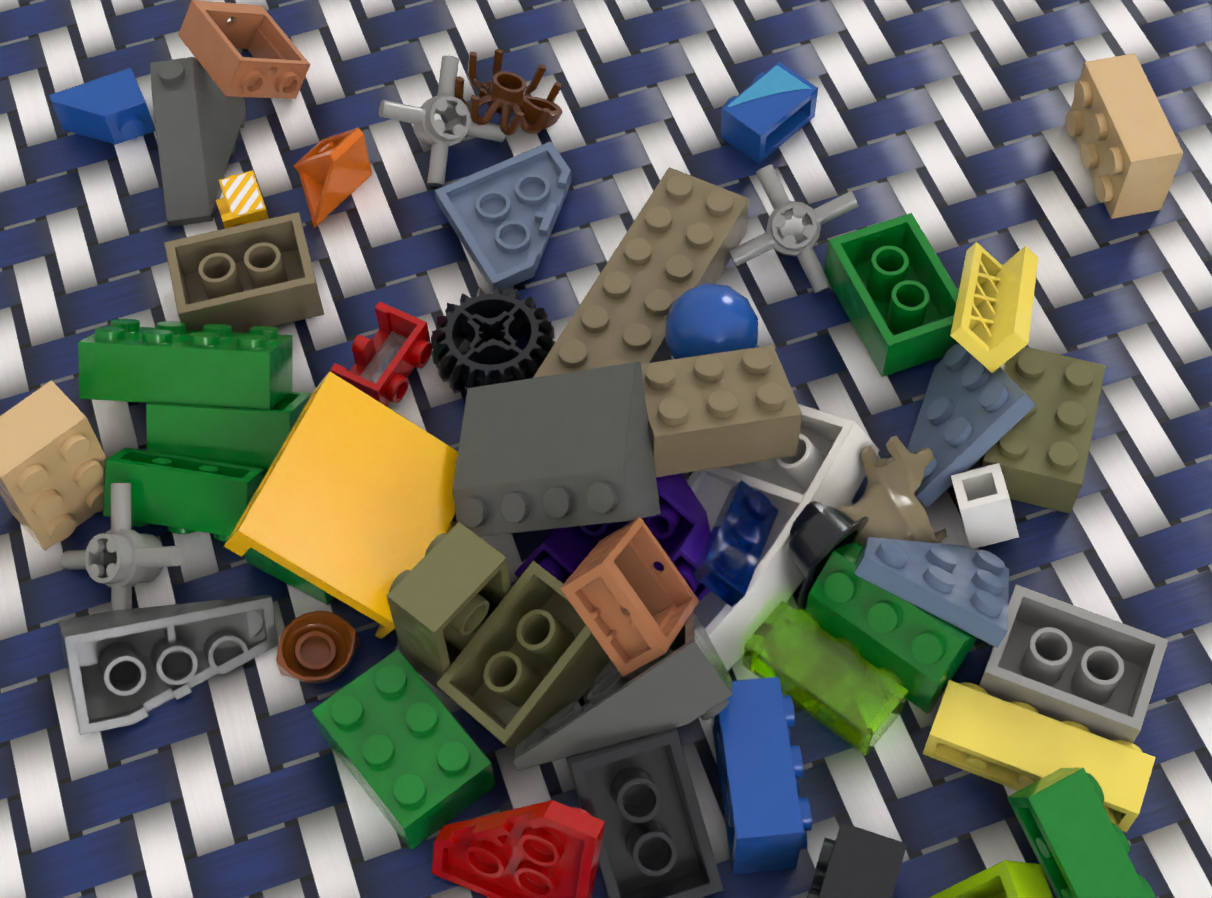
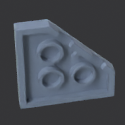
[434,141,572,294]
[907,343,1036,507]
[854,537,1009,648]

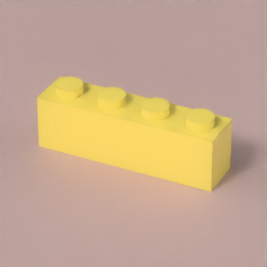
[922,680,1156,833]

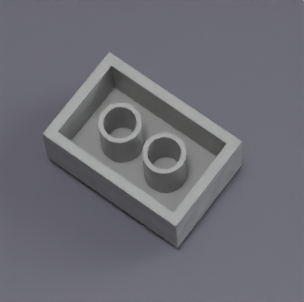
[979,585,1168,743]

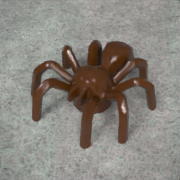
[455,49,563,136]

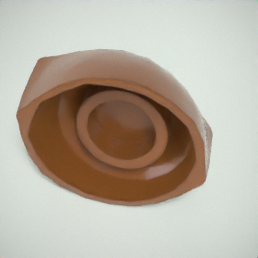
[276,611,361,684]

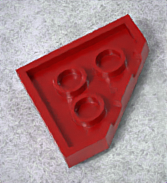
[432,800,605,898]

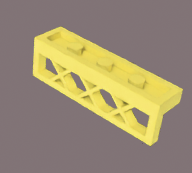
[950,242,1038,373]

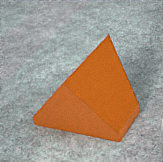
[293,127,372,228]

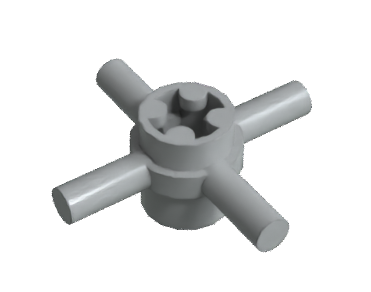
[379,55,506,187]
[729,164,859,293]
[61,483,184,611]

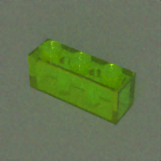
[742,601,908,756]

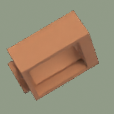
[178,0,311,99]
[560,517,699,677]

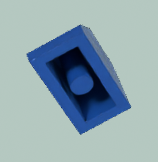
[49,68,156,145]

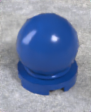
[665,283,761,359]

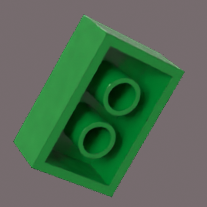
[824,213,959,377]
[311,649,496,850]

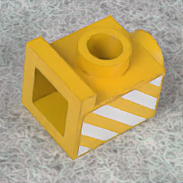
[216,170,269,229]

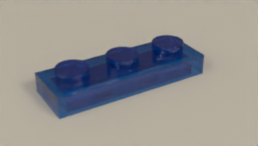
[692,480,779,607]

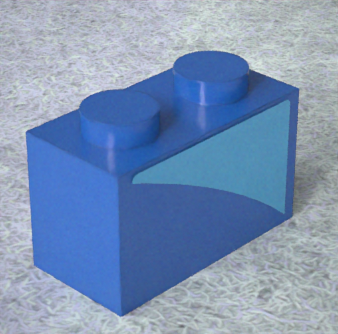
[721,62,818,164]

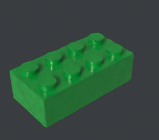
[78,319,292,410]

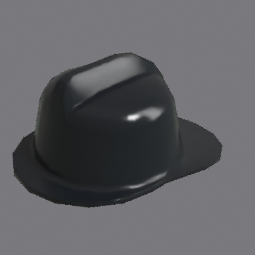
[787,501,869,609]

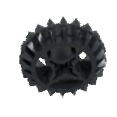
[431,286,555,395]

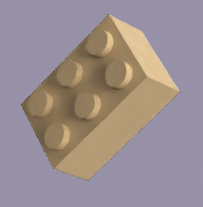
[1065,53,1183,219]
[0,380,107,551]

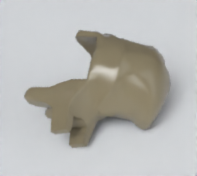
[837,436,948,546]

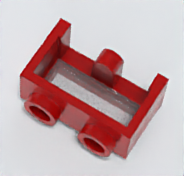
[330,301,433,407]

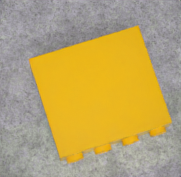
[224,372,458,639]

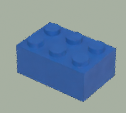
[711,677,812,875]

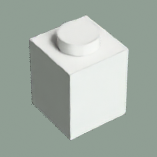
[950,463,1019,549]

